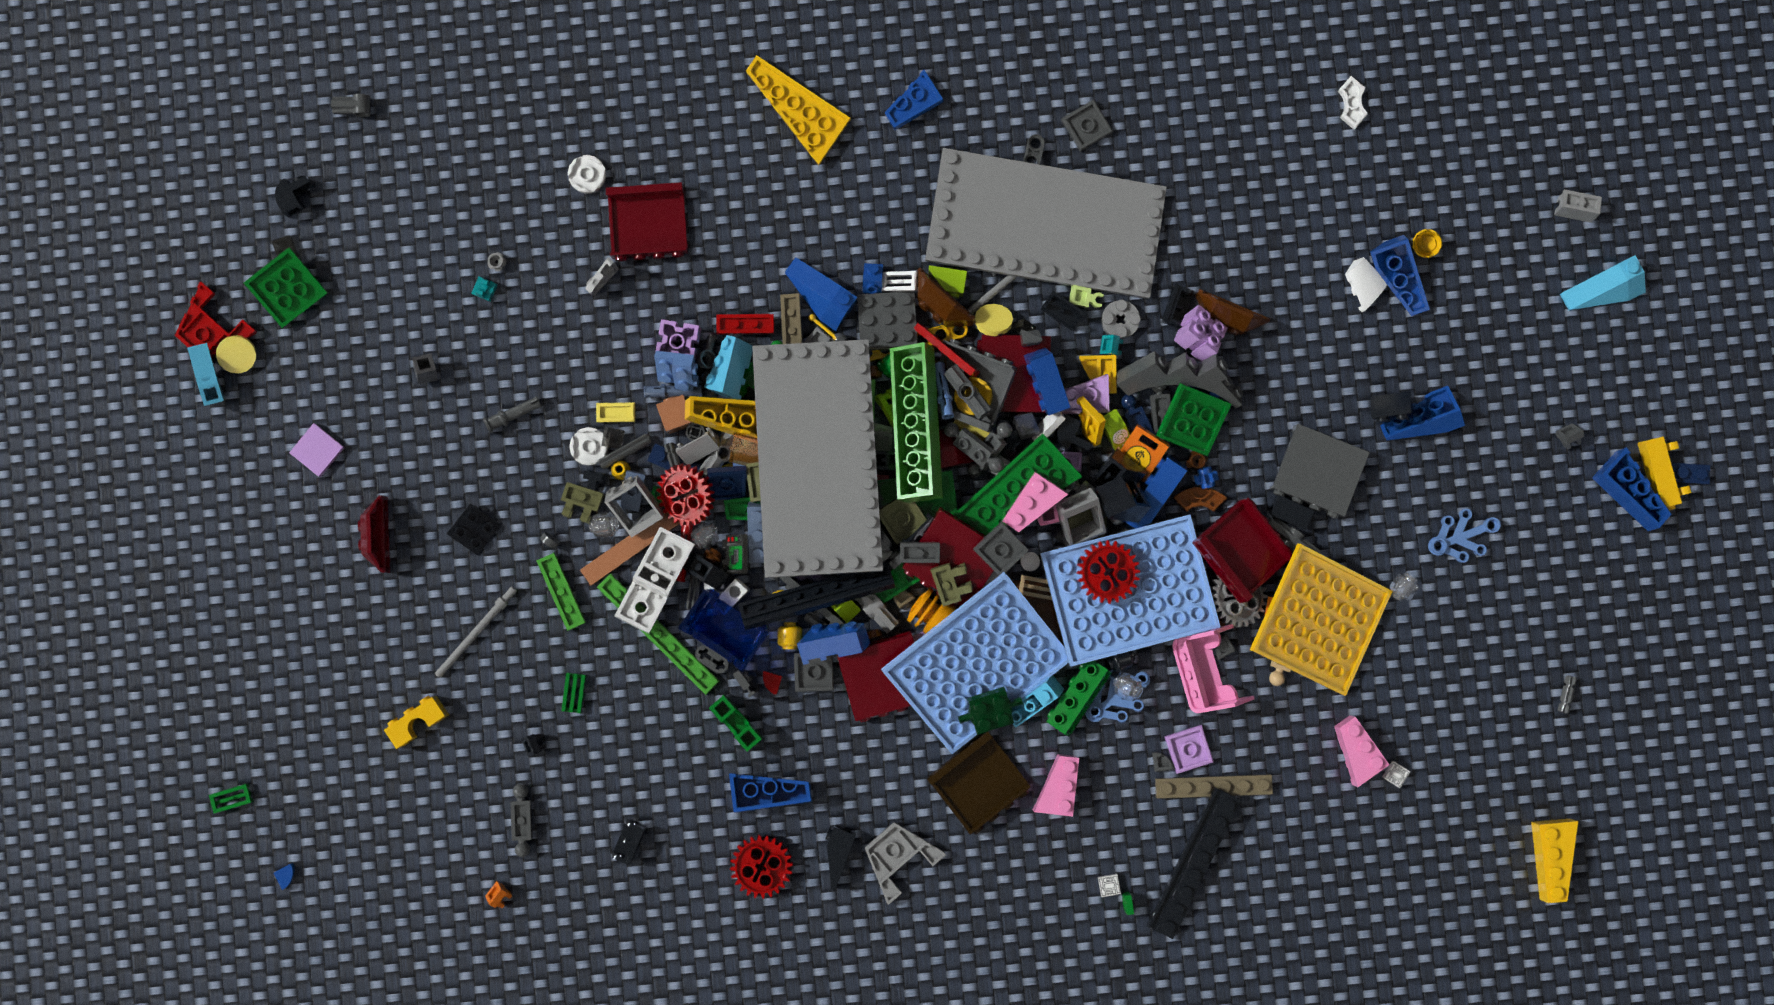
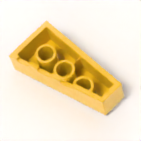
[1531,819,1578,903]

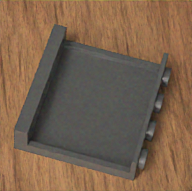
[936,339,1018,432]
[1269,424,1370,519]

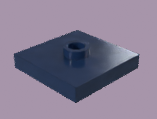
[707,466,747,500]

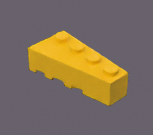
[685,396,758,443]

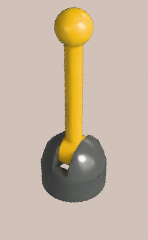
[808,314,849,341]

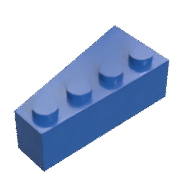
[1592,447,1672,531]
[1124,453,1187,529]
[729,773,813,813]

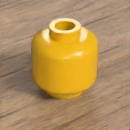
[777,622,802,649]

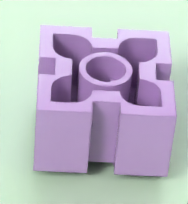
[1174,305,1227,362]
[655,319,701,360]

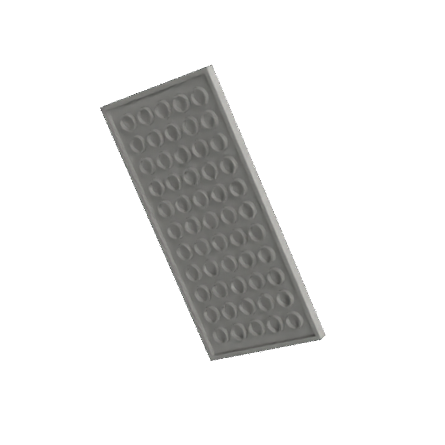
[925,148,1167,299]
[752,339,883,578]

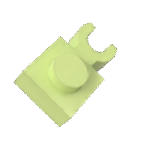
[1069,285,1104,308]

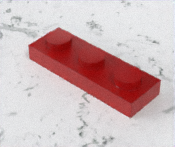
[716,314,774,335]

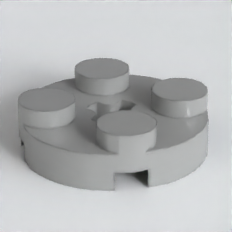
[1101,300,1140,339]

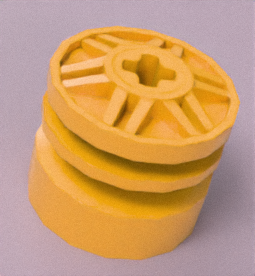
[906,588,957,634]

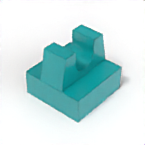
[471,276,498,302]
[1099,334,1124,355]

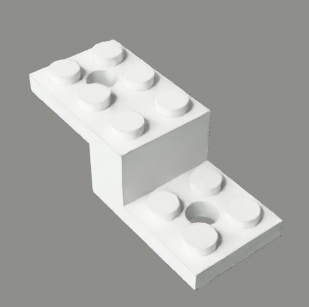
[614,527,695,634]

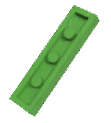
[536,553,586,631]

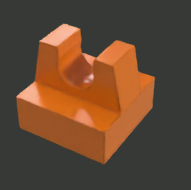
[485,881,512,908]

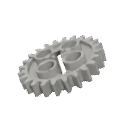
[1210,574,1268,627]

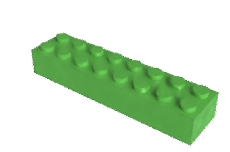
[890,342,943,503]

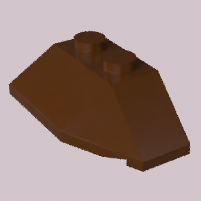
[917,267,975,327]
[1195,289,1271,336]

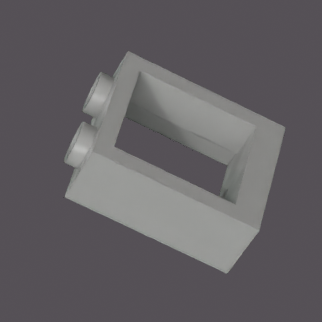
[604,475,664,538]
[1056,488,1106,546]

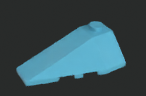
[1560,255,1646,310]

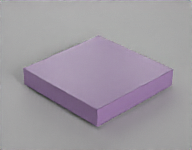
[289,423,345,477]
[1164,725,1214,774]

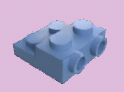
[654,351,699,392]

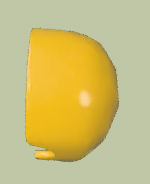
[1412,229,1442,258]

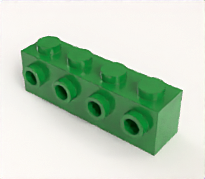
[1046,661,1112,737]

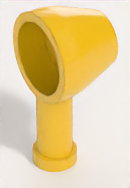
[611,461,631,480]

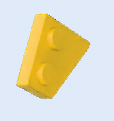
[1079,355,1117,394]
[1076,396,1106,447]

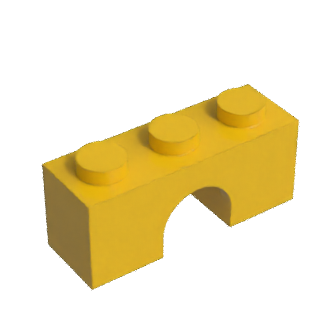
[384,695,449,749]

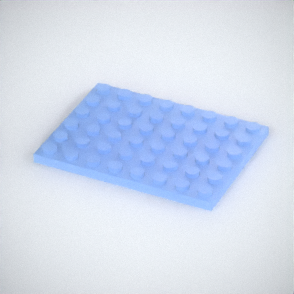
[1040,515,1220,667]
[881,572,1069,754]

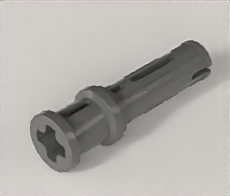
[483,396,542,433]

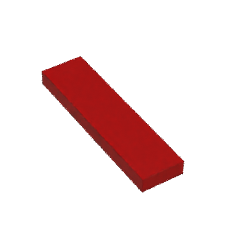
[914,323,980,377]

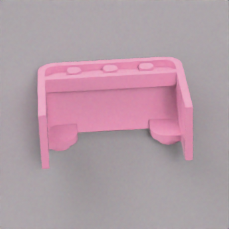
[1172,624,1255,713]

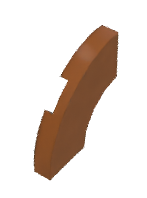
[1173,487,1227,512]

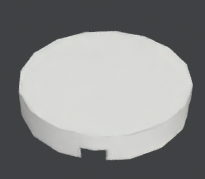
[568,155,606,194]
[570,427,609,466]

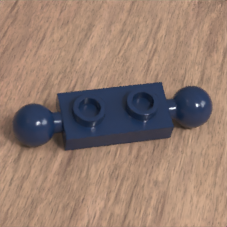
[1121,394,1156,450]

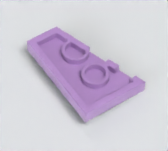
[1061,374,1110,414]

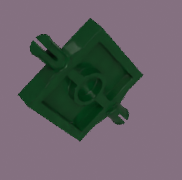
[958,687,1023,735]

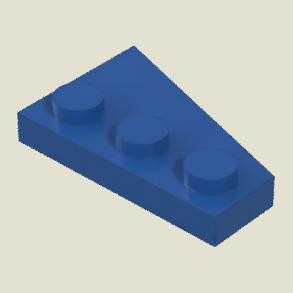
[885,69,943,130]

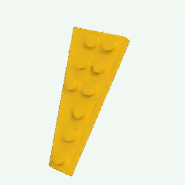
[746,55,851,166]

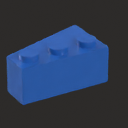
[1023,347,1070,415]
[797,622,870,665]

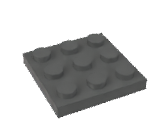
[857,291,917,351]

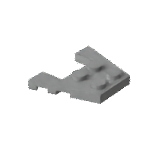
[865,822,946,905]

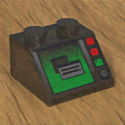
[722,534,750,574]

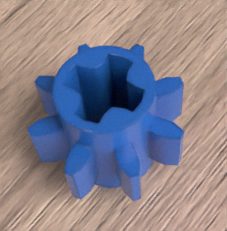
[1194,466,1219,489]

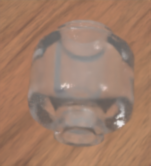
[589,512,619,538]
[690,522,719,551]
[1389,572,1419,601]
[1113,672,1143,701]

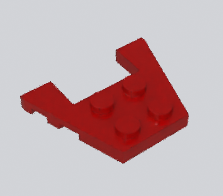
[175,281,257,358]

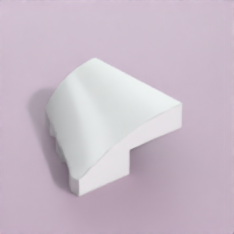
[1345,257,1387,312]

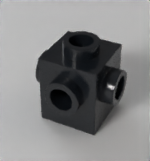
[1000,430,1027,461]

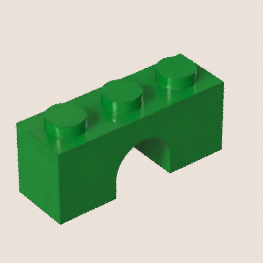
[709,694,763,752]

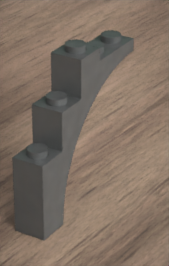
[1117,351,1243,408]

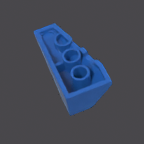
[1370,235,1430,316]
[785,257,858,332]
[1380,386,1465,440]

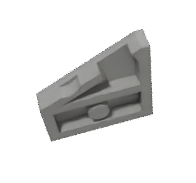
[585,257,619,297]

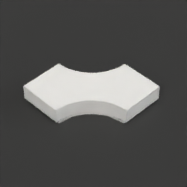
[1338,76,1368,130]

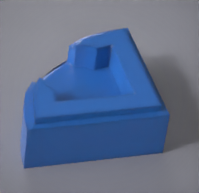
[274,863,295,890]

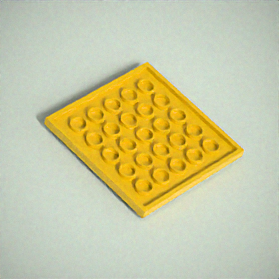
[1250,543,1392,696]

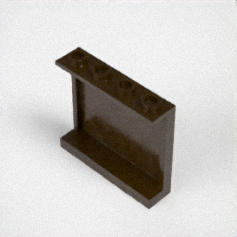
[927,731,1031,835]

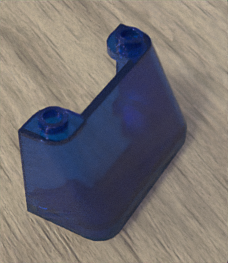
[678,588,770,672]

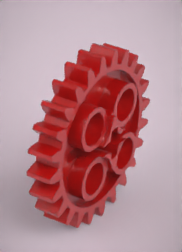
[656,464,715,527]
[1076,540,1140,604]
[730,834,793,899]

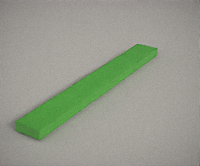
[597,573,720,695]

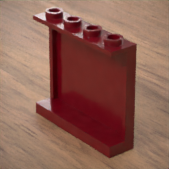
[606,182,688,262]
[977,335,1051,414]
[1192,498,1292,603]
[902,507,994,607]
[837,631,914,722]

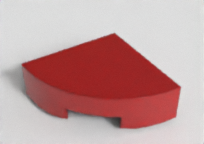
[763,671,782,695]

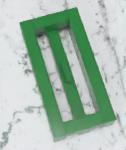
[561,673,587,714]
[209,783,254,813]

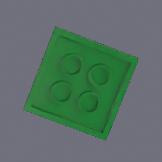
[244,247,328,328]
[1156,383,1231,456]

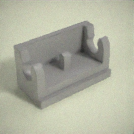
[1554,189,1602,223]
[676,427,720,465]

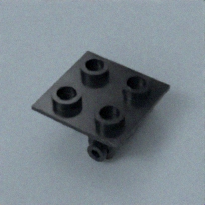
[446,503,501,555]

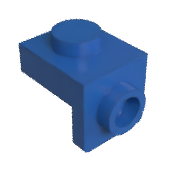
[863,263,883,294]

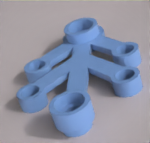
[1428,509,1501,563]
[1085,669,1150,723]

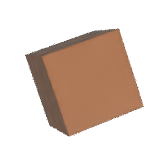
[656,395,694,434]

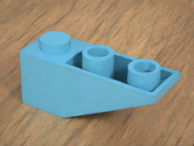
[187,343,224,406]
[1012,675,1064,728]

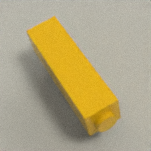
[1638,436,1691,510]

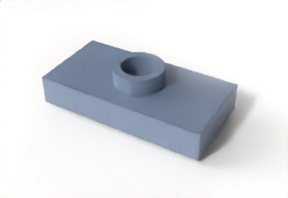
[620,470,646,512]

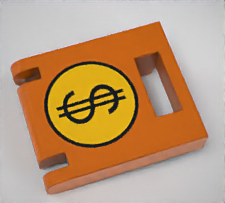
[1120,424,1170,483]

